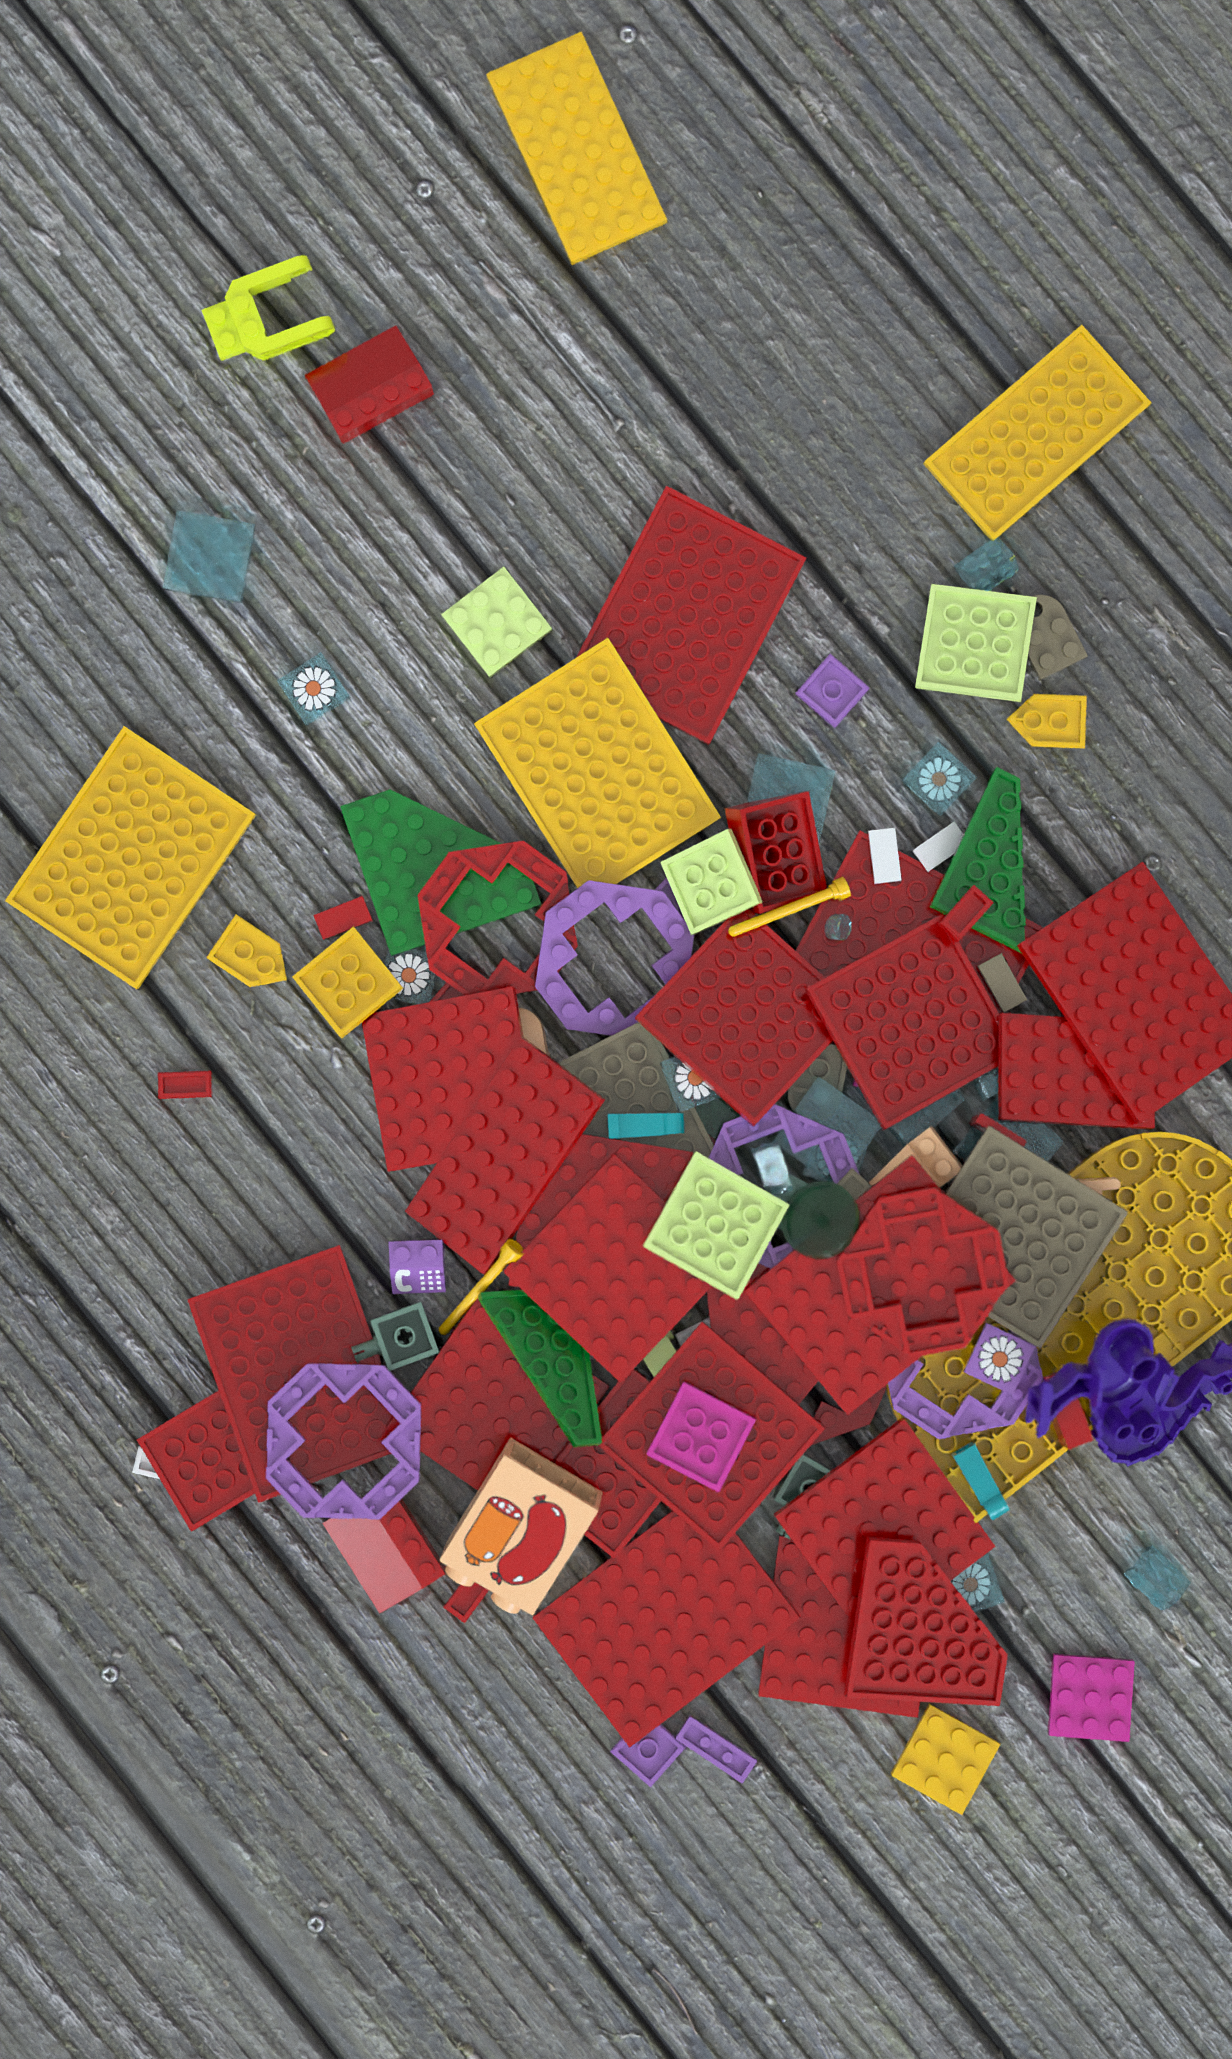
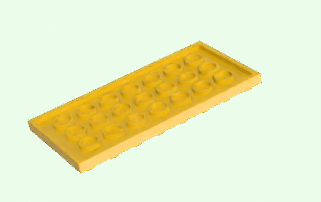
[486,32,667,265]
[923,325,1151,542]

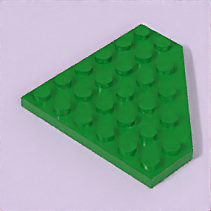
[340,789,541,956]

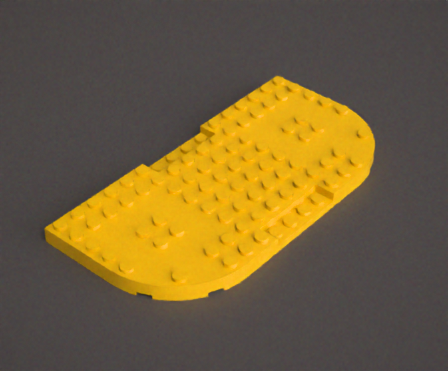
[886,1132,1232,1523]

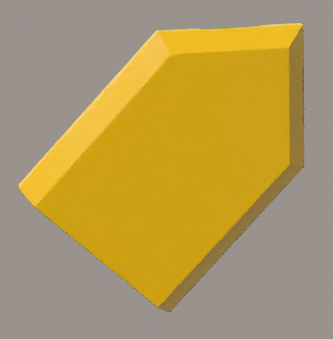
[1006,694,1087,749]
[206,914,287,987]

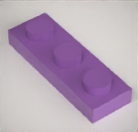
[675,1715,757,1784]

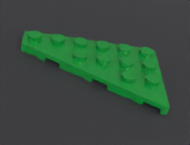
[929,767,1026,953]
[478,1290,602,1447]

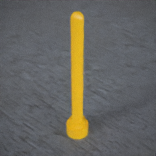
[729,877,851,936]
[438,1239,524,1335]

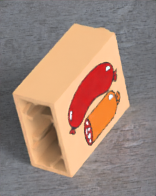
[440,1438,603,1616]

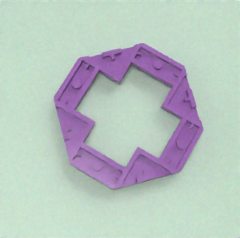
[535,880,694,1036]
[709,1104,860,1268]
[888,1329,1043,1439]
[266,1363,421,1519]

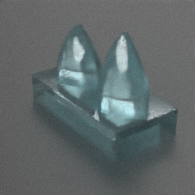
[752,1140,793,1197]

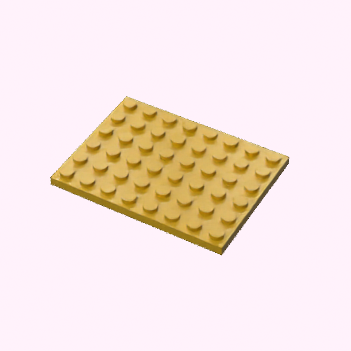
[474,638,721,888]
[5,726,256,990]

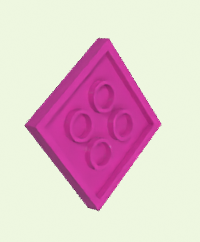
[646,1381,756,1492]
[1048,1653,1135,1742]

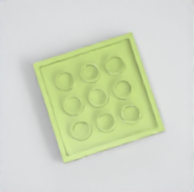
[915,584,1037,702]
[643,1152,789,1300]

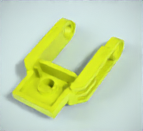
[202,255,335,361]

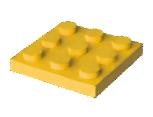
[292,926,403,1038]
[890,1703,1001,1815]

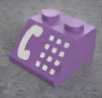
[389,1239,446,1294]

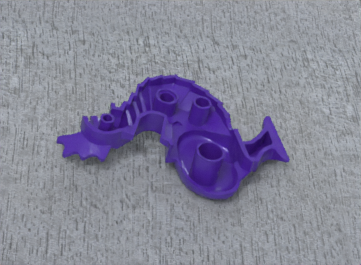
[1025,1318,1232,1467]

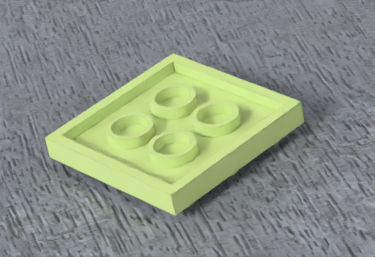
[441,567,552,678]
[661,829,763,935]

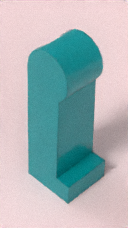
[608,1113,685,1139]
[951,1442,1010,1521]

